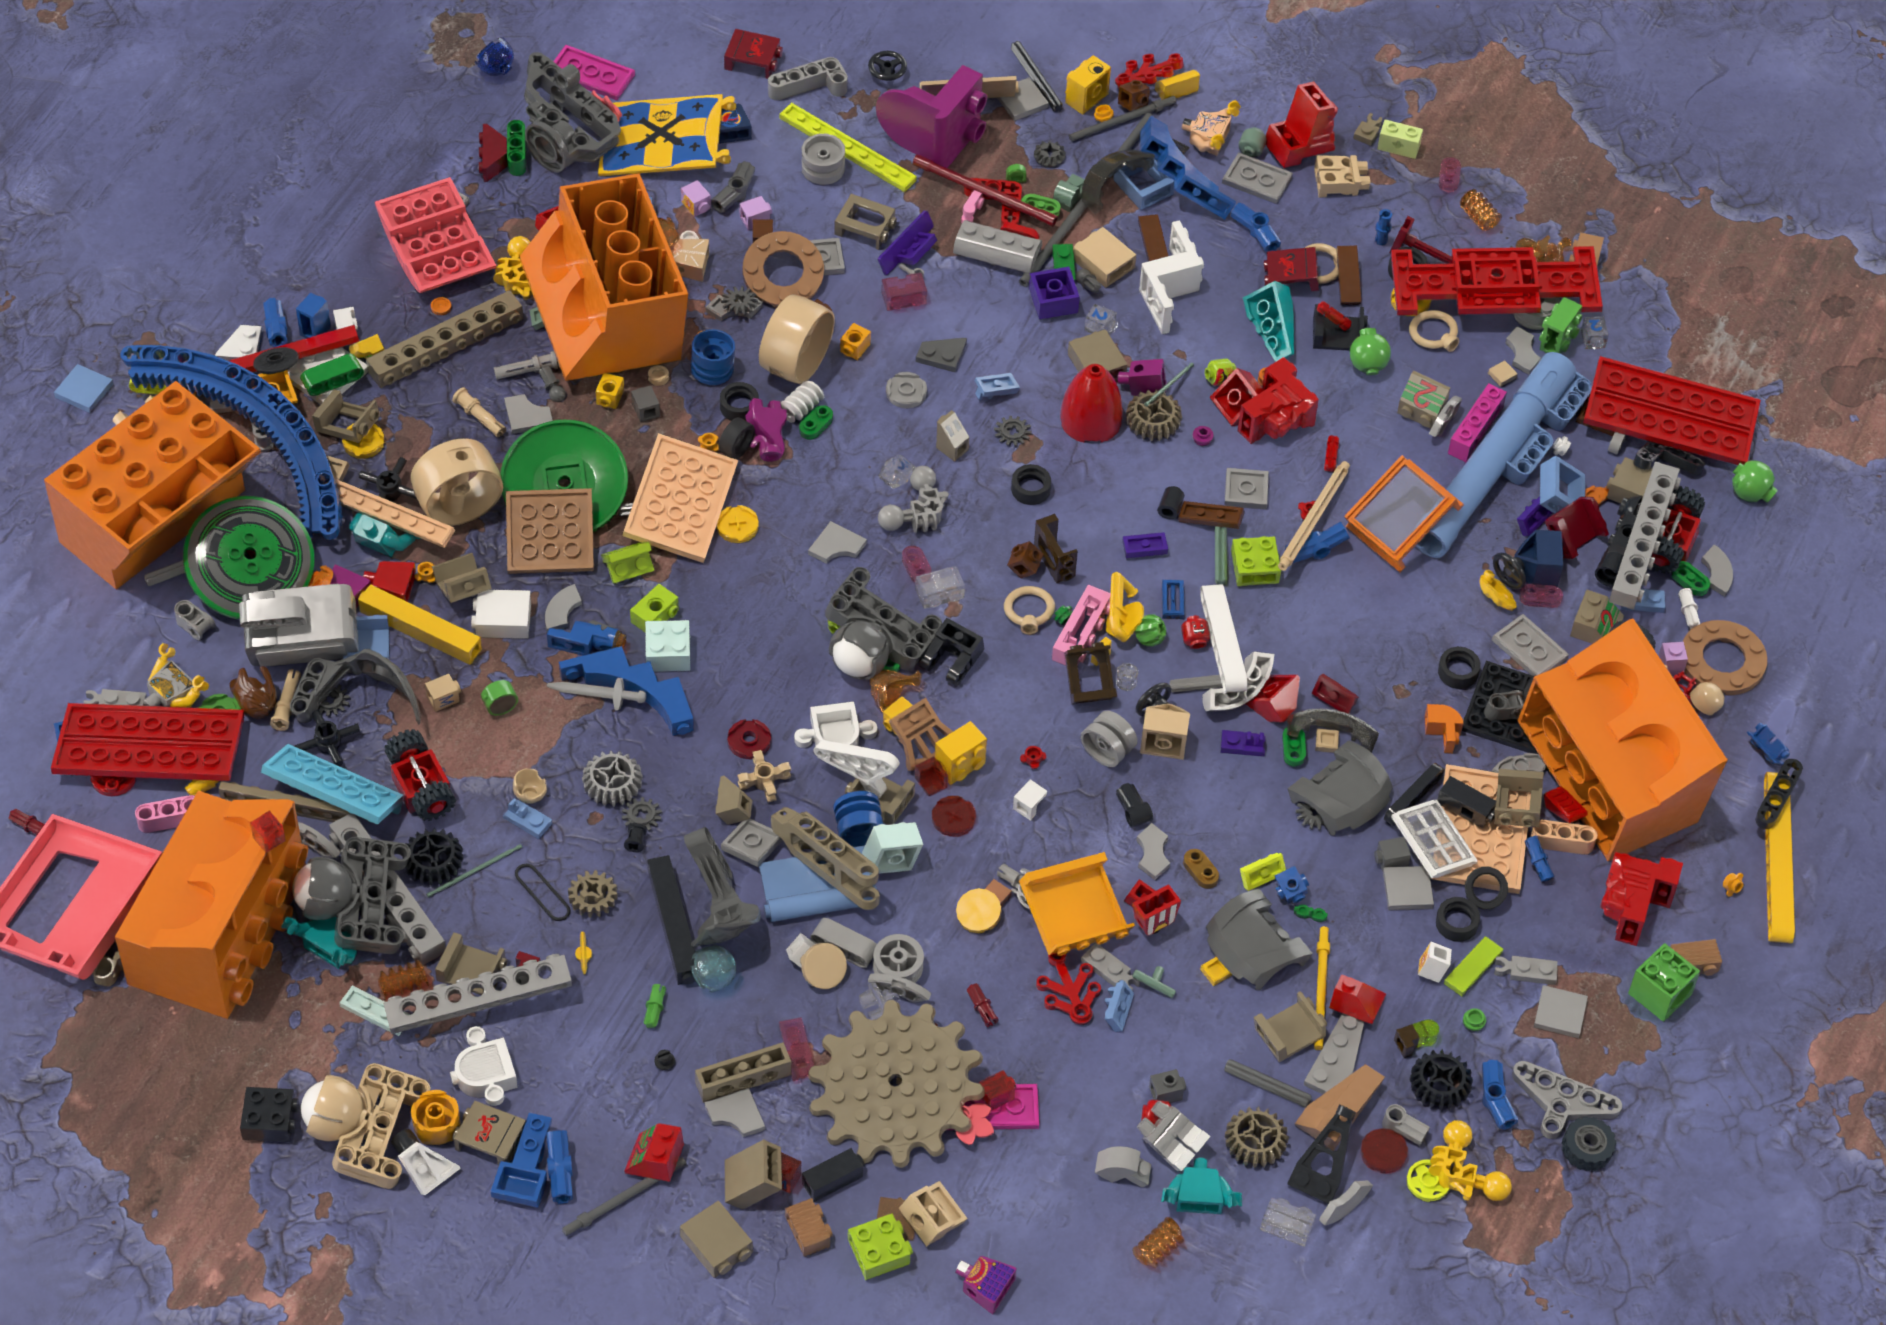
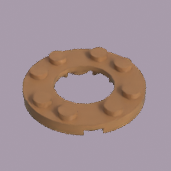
[742,231,824,308]
[1683,620,1767,695]

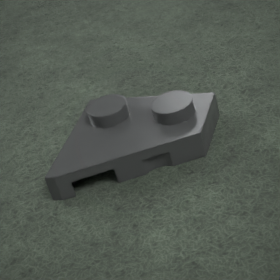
[916,338,967,372]

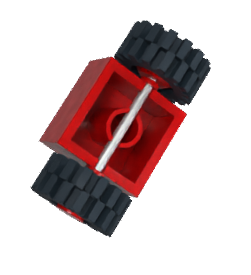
[1651,486,1705,574]
[384,729,456,821]

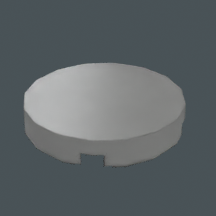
[886,372,927,409]

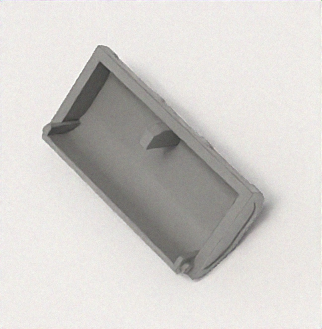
[953,220,1043,274]

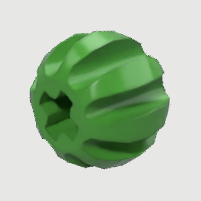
[1135,614,1166,647]

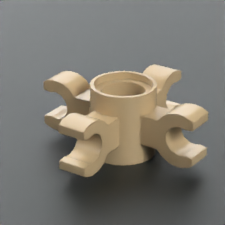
[737,750,791,802]

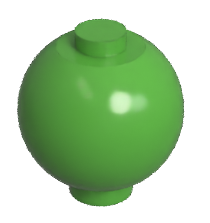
[1350,328,1391,375]
[1732,460,1778,503]

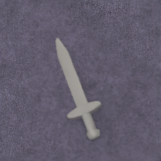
[547,678,647,711]

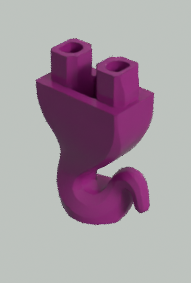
[746,398,787,462]

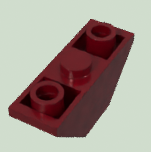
[479,124,508,182]

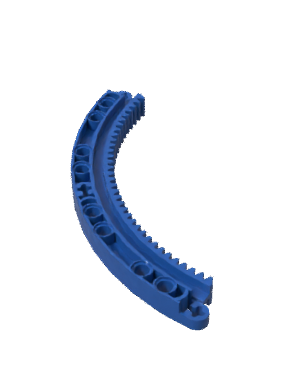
[120,345,342,540]

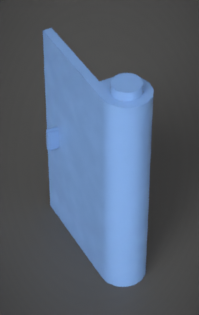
[759,846,877,922]

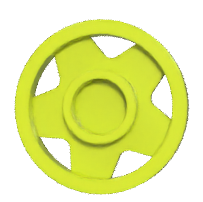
[1406,1160,1449,1202]

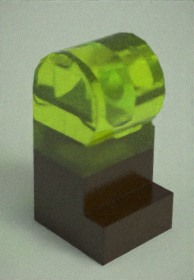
[1394,1019,1439,1058]

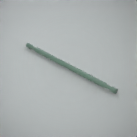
[1144,362,1194,407]
[426,844,522,898]

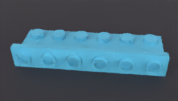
[261,744,403,824]

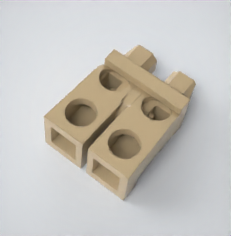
[1314,155,1370,197]

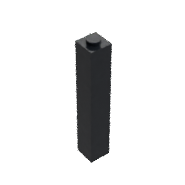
[647,855,700,985]

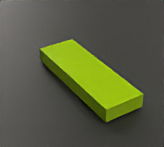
[1444,936,1503,997]

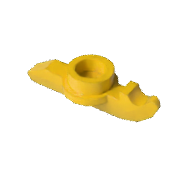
[575,932,592,974]

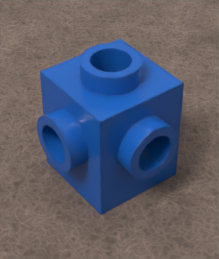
[1275,866,1309,904]

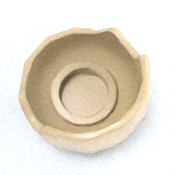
[1690,682,1725,715]
[513,768,547,804]

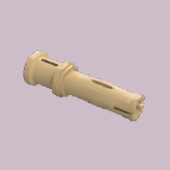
[452,387,507,438]
[270,669,301,731]

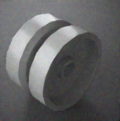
[802,134,845,185]
[1081,711,1138,767]

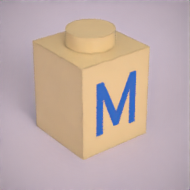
[425,674,461,712]

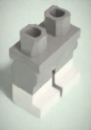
[1137,1101,1210,1171]

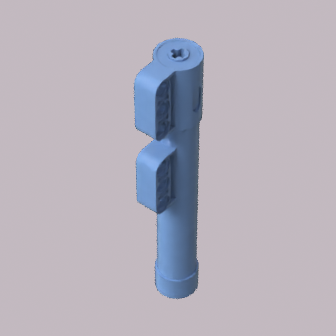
[1411,352,1592,558]

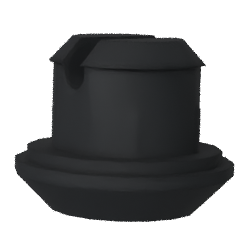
[654,1049,675,1070]

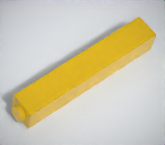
[358,584,482,665]

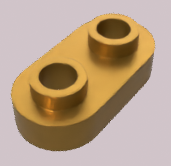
[1183,849,1219,889]

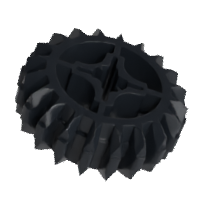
[402,827,464,886]
[1410,1049,1473,1110]

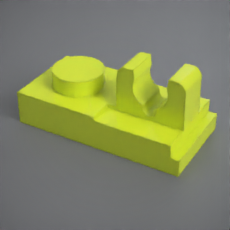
[1240,853,1286,891]

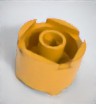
[411,1090,460,1145]

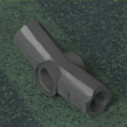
[711,161,755,213]

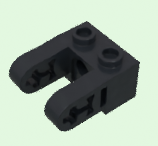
[919,618,985,686]

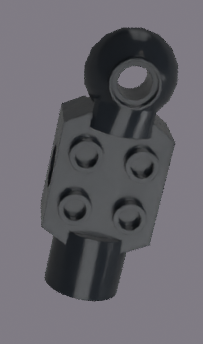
[1595,495,1642,588]

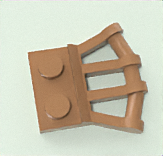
[888,698,953,771]

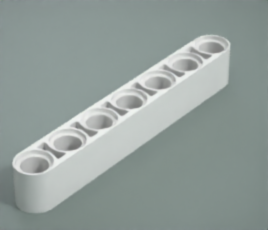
[1200,584,1247,693]

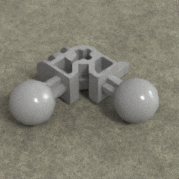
[878,465,949,533]

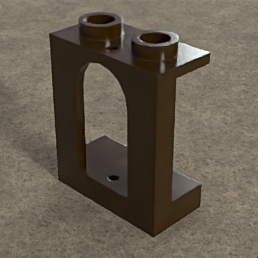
[1034,514,1078,584]
[1064,642,1117,704]

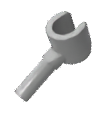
[899,263,924,283]

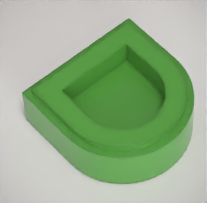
[1006,164,1027,183]

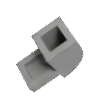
[1095,1146,1151,1187]

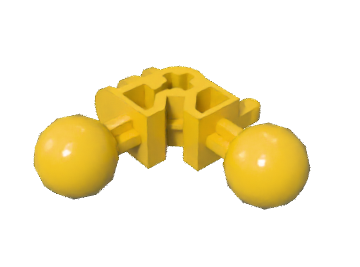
[493,236,532,300]
[1429,1120,1512,1201]

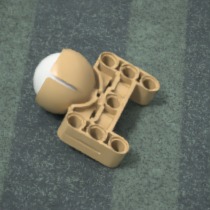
[301,1063,430,1189]

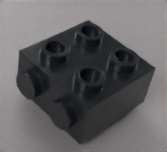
[240,1087,299,1142]

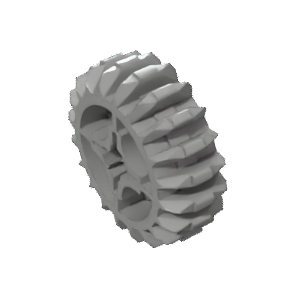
[582,750,643,807]

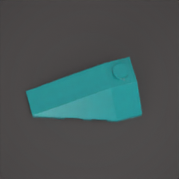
[1243,281,1294,362]

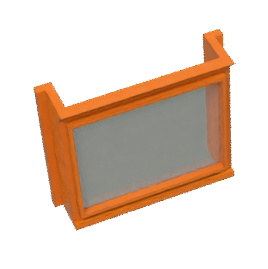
[1344,455,1464,573]

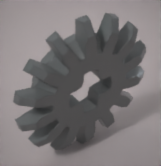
[721,286,758,315]
[994,416,1032,446]
[317,684,350,716]
[622,797,662,831]
[1296,802,1327,830]

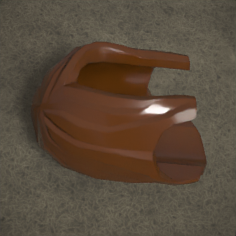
[229,666,277,719]

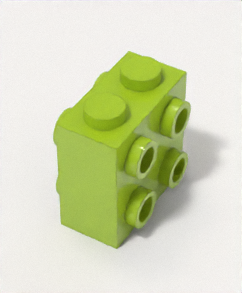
[1231,536,1281,586]
[848,1213,913,1280]

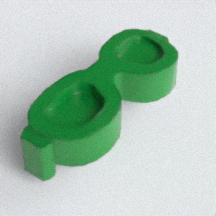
[1294,904,1328,922]

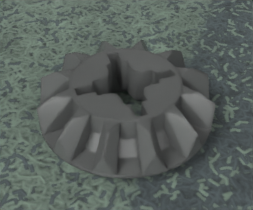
[1034,140,1066,167]

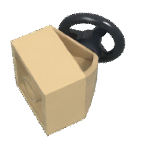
[1135,682,1190,760]

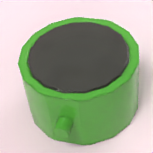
[481,680,518,716]

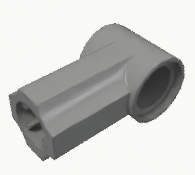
[1382,1104,1430,1146]

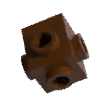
[1118,80,1150,111]
[1007,541,1043,578]

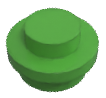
[1463,1008,1486,1031]

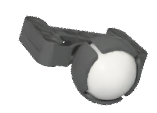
[825,567,942,680]
[292,837,411,954]

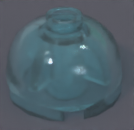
[691,945,736,993]

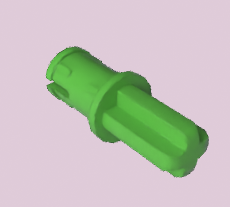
[643,984,666,1028]

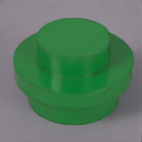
[1054,605,1073,625]

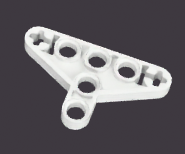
[814,740,900,798]

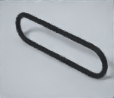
[515,863,570,921]

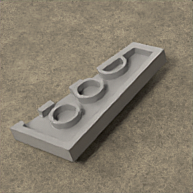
[1304,1013,1364,1094]

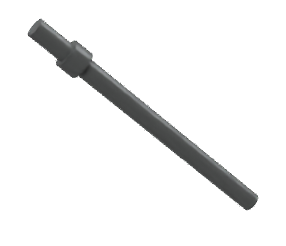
[1069,96,1177,142]
[561,1157,687,1236]

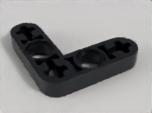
[1633,441,1705,475]

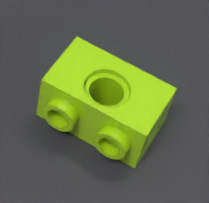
[630,584,679,633]

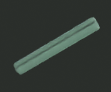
[1215,526,1227,586]

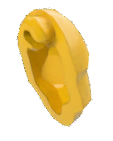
[1479,570,1517,611]

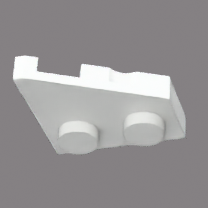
[215,325,262,361]
[398,1142,461,1195]

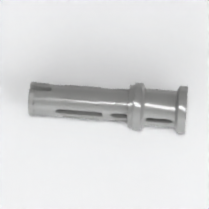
[494,351,558,380]

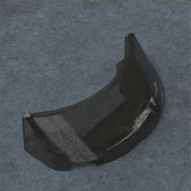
[1082,150,1155,215]
[1287,708,1379,753]

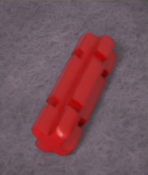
[1317,301,1352,330]
[1324,435,1339,472]

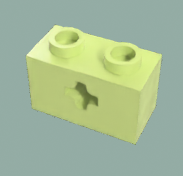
[1377,120,1423,159]

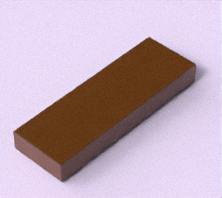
[1138,214,1168,262]
[1336,245,1361,305]
[1178,501,1245,529]

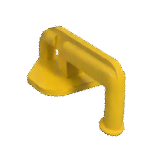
[1106,572,1144,642]

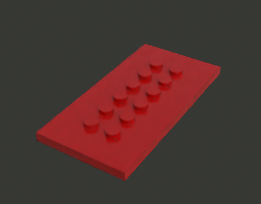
[1583,356,1761,465]
[51,703,245,781]

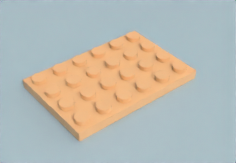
[622,433,738,563]
[1430,764,1531,894]

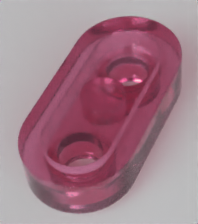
[1439,157,1461,192]
[902,546,932,584]
[1519,584,1563,608]

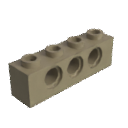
[695,1042,791,1103]

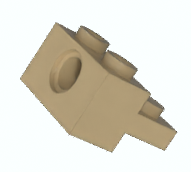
[899,1181,968,1247]

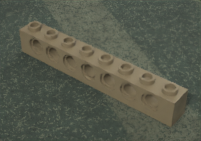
[366,290,523,388]

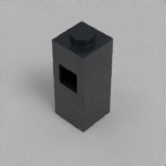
[1437,776,1497,828]
[802,1148,865,1202]

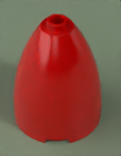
[1060,364,1123,443]

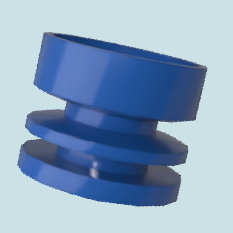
[691,329,735,385]
[833,791,884,847]

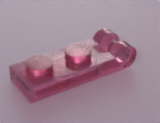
[779,1017,814,1081]

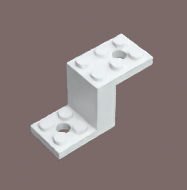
[1139,220,1204,334]

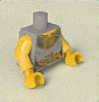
[143,643,209,708]

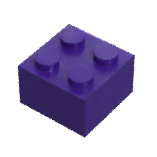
[1029,267,1080,319]

